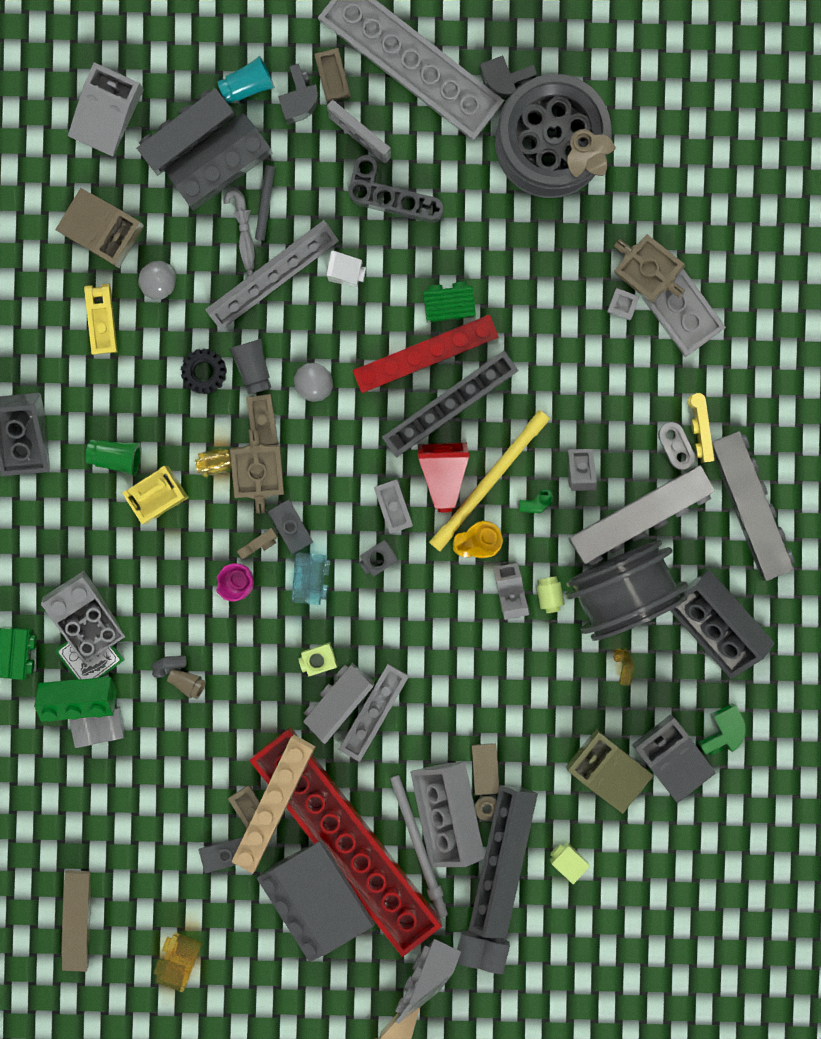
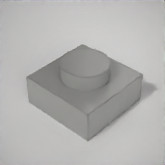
[607,288,639,321]

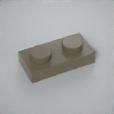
[246,394,278,445]
[228,784,260,828]

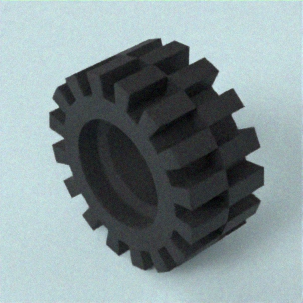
[180,348,227,394]

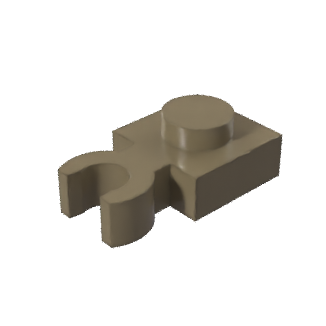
[237,528,279,560]

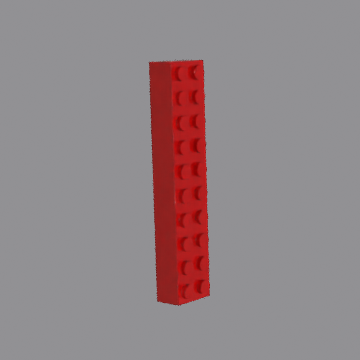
[249,726,442,957]

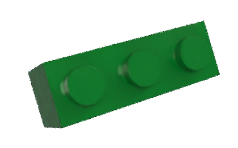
[34,677,117,722]

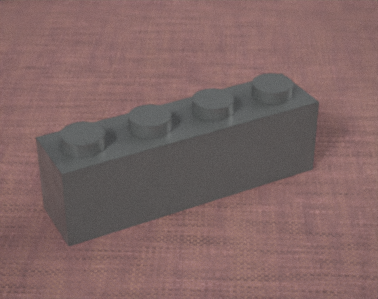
[136,88,236,176]

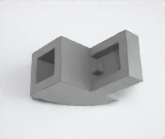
[493,563,529,620]

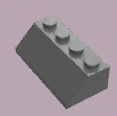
[164,113,273,211]
[670,569,775,679]

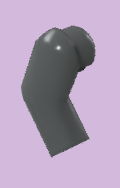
[151,656,186,677]

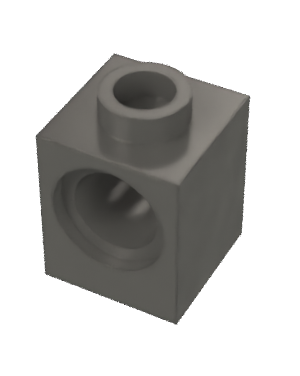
[359,540,398,577]

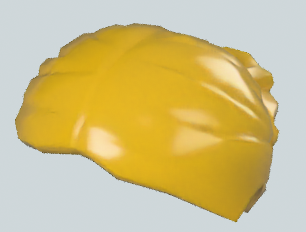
[453,521,503,558]

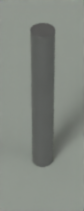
[255,165,275,241]

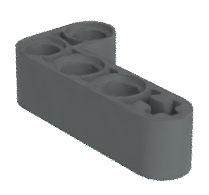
[349,155,443,223]

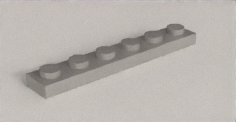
[205,220,339,330]

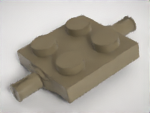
[614,234,685,303]
[230,429,284,513]

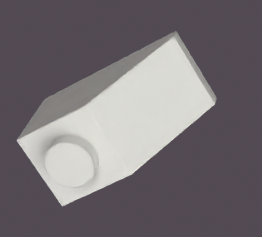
[327,251,366,287]

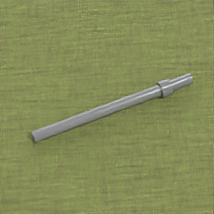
[390,775,448,918]

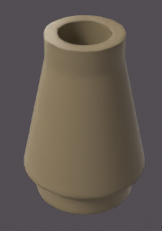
[167,669,206,699]

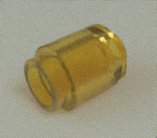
[195,448,232,477]

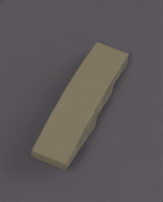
[62,870,91,972]

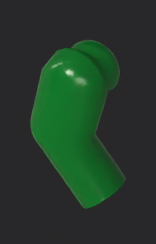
[519,489,553,514]

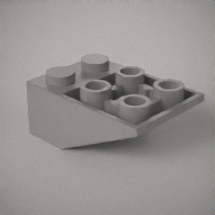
[68,62,144,157]
[41,571,125,664]
[395,939,461,1024]

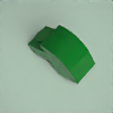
[697,703,746,755]

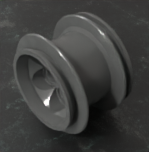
[495,74,612,198]

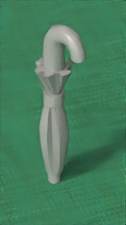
[224,189,255,276]

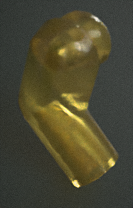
[613,648,634,686]

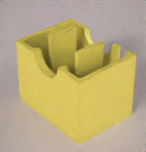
[122,466,189,524]

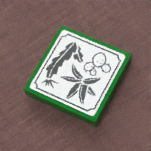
[55,641,125,680]

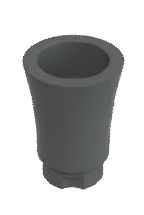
[229,339,272,394]

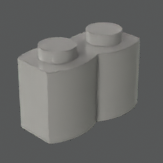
[69,707,126,748]

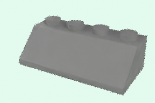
[410,762,485,867]

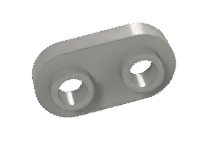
[658,422,695,470]

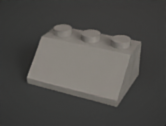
[303,663,375,744]

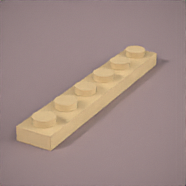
[232,735,316,874]

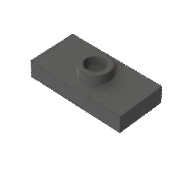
[268,500,313,554]
[199,836,244,873]

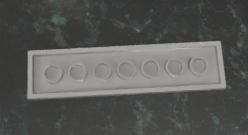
[318,0,505,141]

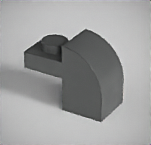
[479,55,537,100]
[278,63,318,125]

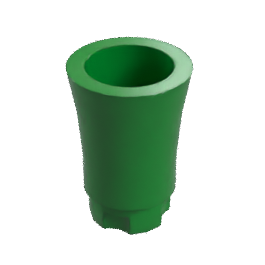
[85,440,142,477]

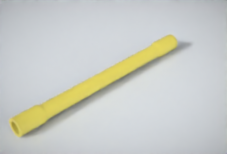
[429,410,550,551]

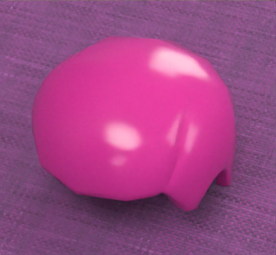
[216,563,254,602]

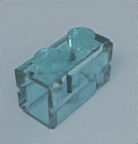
[291,552,330,605]

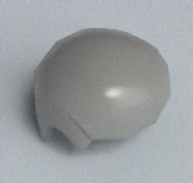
[138,261,177,300]
[294,363,333,402]

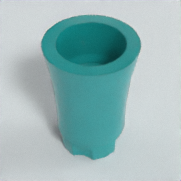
[217,56,275,104]

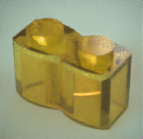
[154,932,203,992]

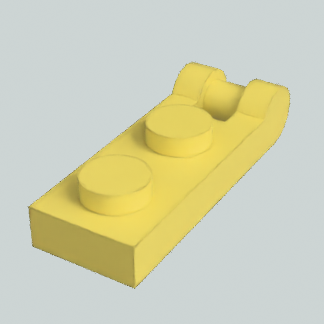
[84,283,118,355]
[687,393,714,463]

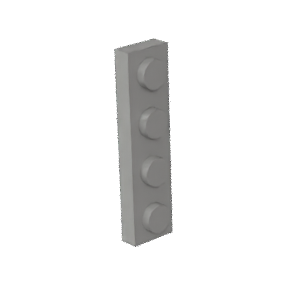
[338,664,409,762]

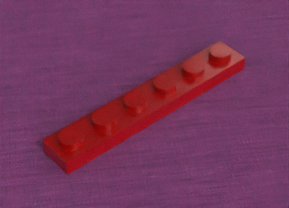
[353,315,499,394]

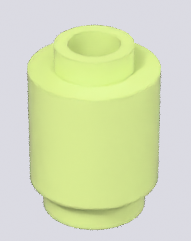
[536,576,565,613]

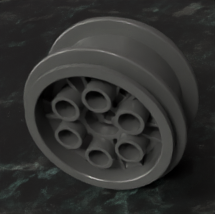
[565,540,688,641]

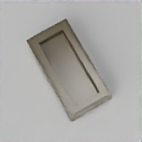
[314,48,351,104]
[472,743,499,795]

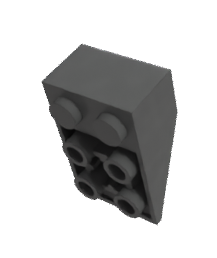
[632,715,716,803]

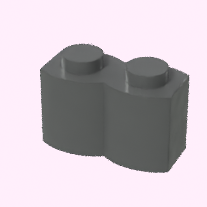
[457,928,510,974]

